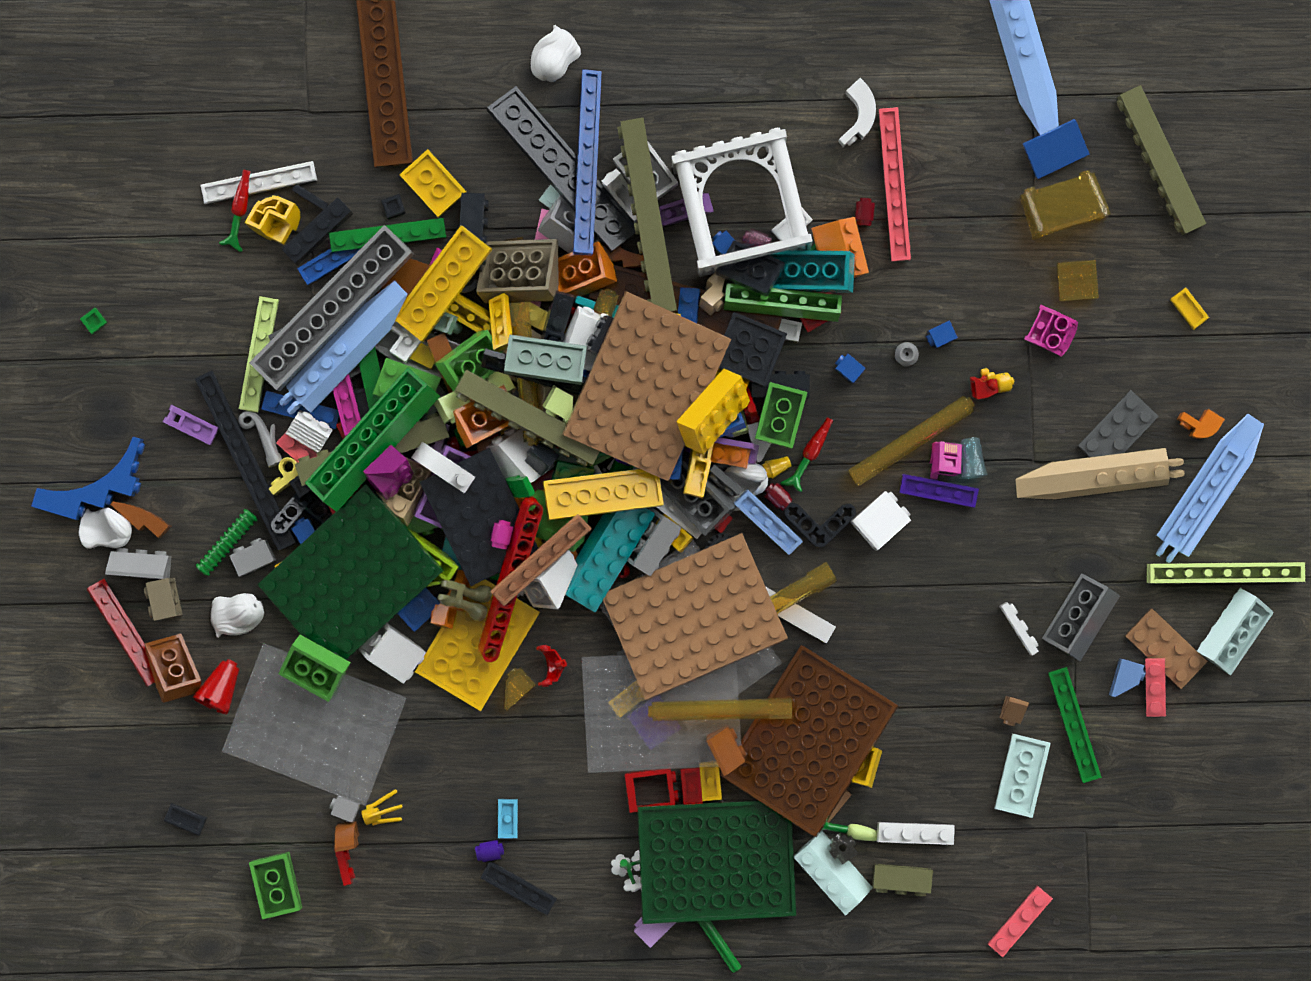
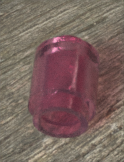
[742,228,772,248]

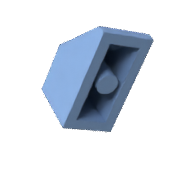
[1109,658,1146,697]

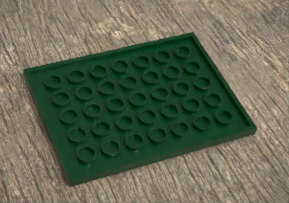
[257,484,444,660]
[637,801,796,924]

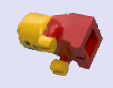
[970,368,1014,399]

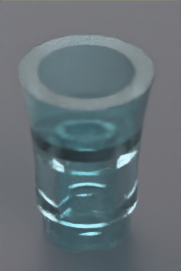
[961,437,988,479]

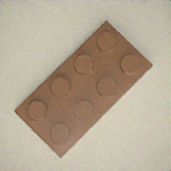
[1125,608,1208,689]

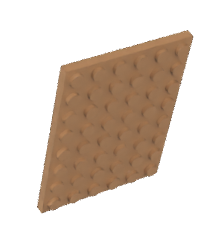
[562,291,731,481]
[603,533,788,701]

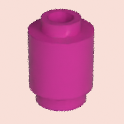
[491,520,513,549]

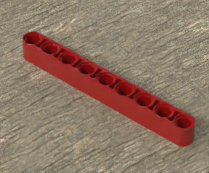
[478,497,543,662]

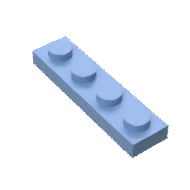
[734,489,803,555]

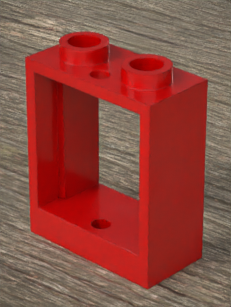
[625,767,679,813]

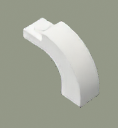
[838,78,876,147]
[602,168,637,223]
[411,442,475,493]

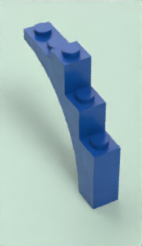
[31,437,145,520]

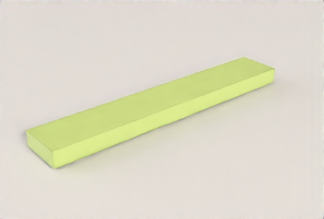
[239,296,279,413]

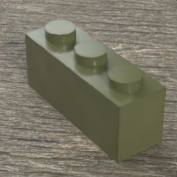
[872,863,933,896]

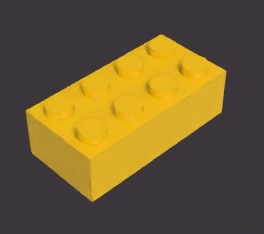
[676,369,750,455]

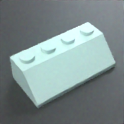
[1197,588,1274,675]
[793,830,873,915]

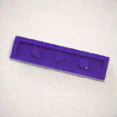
[899,474,979,508]

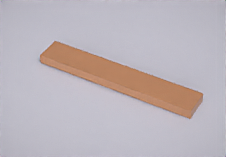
[491,514,591,606]

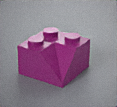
[363,445,414,500]

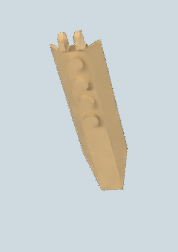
[1015,448,1184,499]

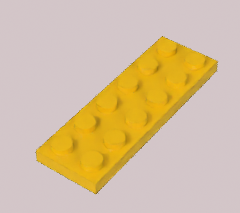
[395,225,492,342]
[543,469,664,520]

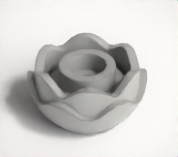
[895,342,919,366]

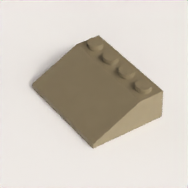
[476,239,559,303]

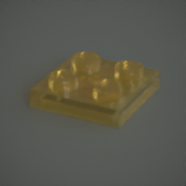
[1057,260,1099,302]

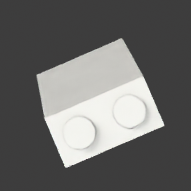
[563,306,607,371]
[486,428,555,483]
[850,491,911,550]
[523,550,577,609]
[358,623,426,684]

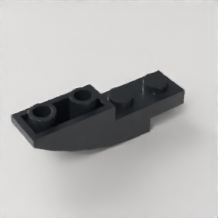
[541,291,575,342]

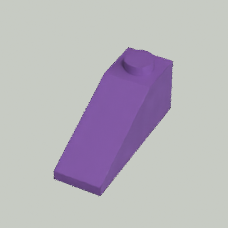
[659,193,714,227]

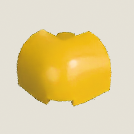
[245,195,300,245]

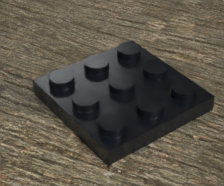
[718,312,787,388]

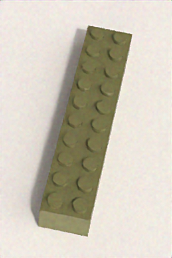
[617,118,677,311]

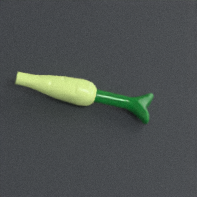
[822,822,877,841]

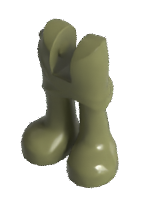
[437,580,492,621]

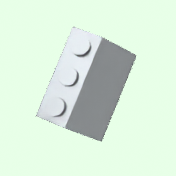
[538,196,600,253]
[627,508,682,576]
[105,548,172,579]

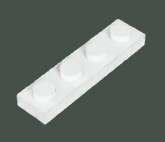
[877,822,954,845]

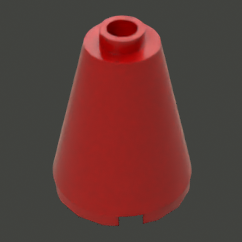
[193,659,239,715]

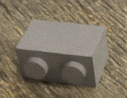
[230,538,276,577]

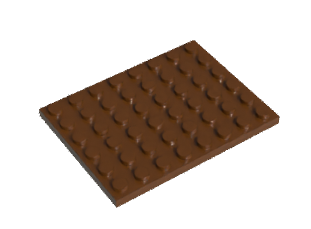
[720,645,899,838]

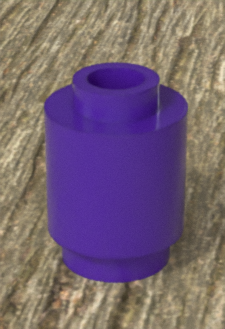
[475,840,504,862]

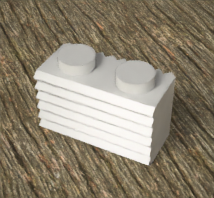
[285,410,332,452]

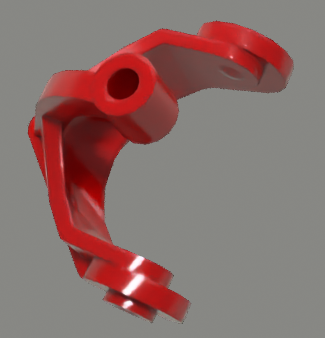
[536,645,567,687]

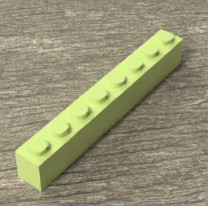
[1147,562,1305,583]

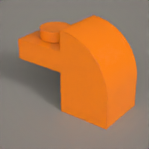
[1177,409,1225,439]

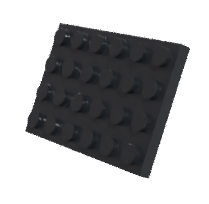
[419,448,538,586]

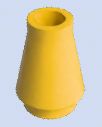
[761,456,791,479]

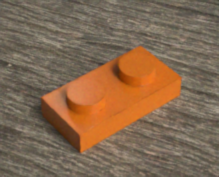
[710,443,751,468]

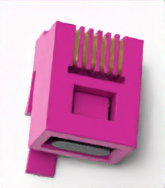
[930,441,962,480]

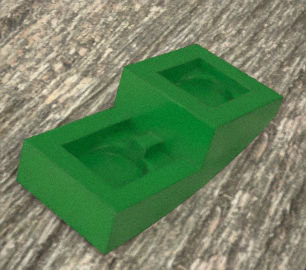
[505,475,535,498]

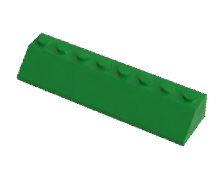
[305,367,440,512]

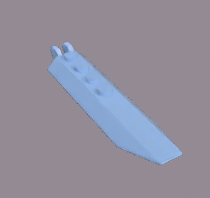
[989,0,1059,135]
[279,281,408,414]
[1156,414,1264,563]

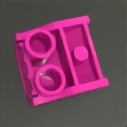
[1024,305,1078,357]

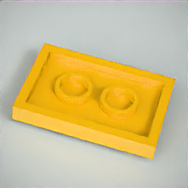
[400,149,467,218]

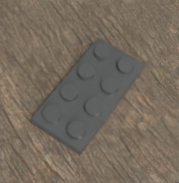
[1078,390,1159,457]

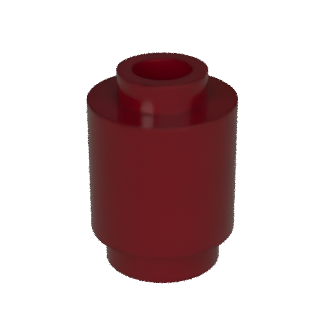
[855,198,875,226]
[764,483,793,511]

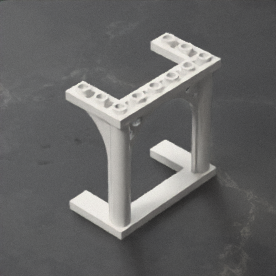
[672,128,813,277]

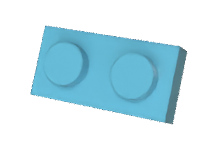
[498,799,518,838]

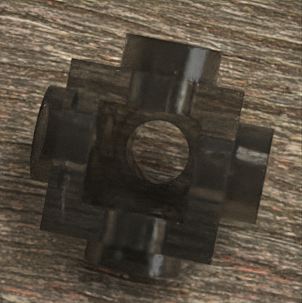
[829,833,859,864]

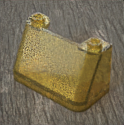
[1020,170,1111,240]

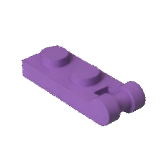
[163,405,219,445]

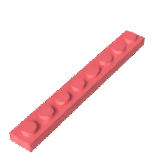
[879,107,911,262]

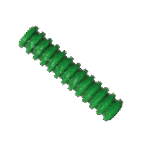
[196,509,258,576]

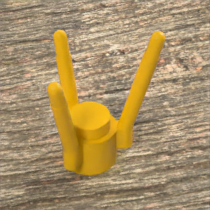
[362,790,403,826]

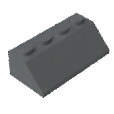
[659,452,737,536]
[1042,573,1120,661]

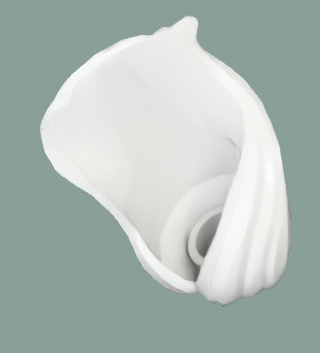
[531,25,581,82]
[717,463,768,511]
[79,508,132,549]
[210,593,264,638]

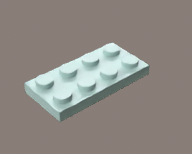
[994,733,1050,818]

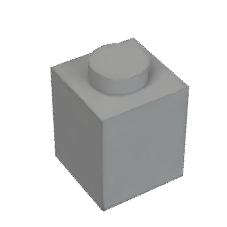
[329,795,361,822]

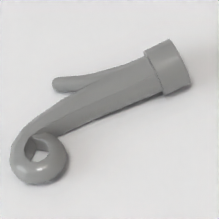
[238,411,282,467]

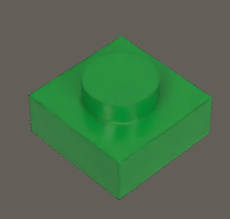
[80,307,108,335]

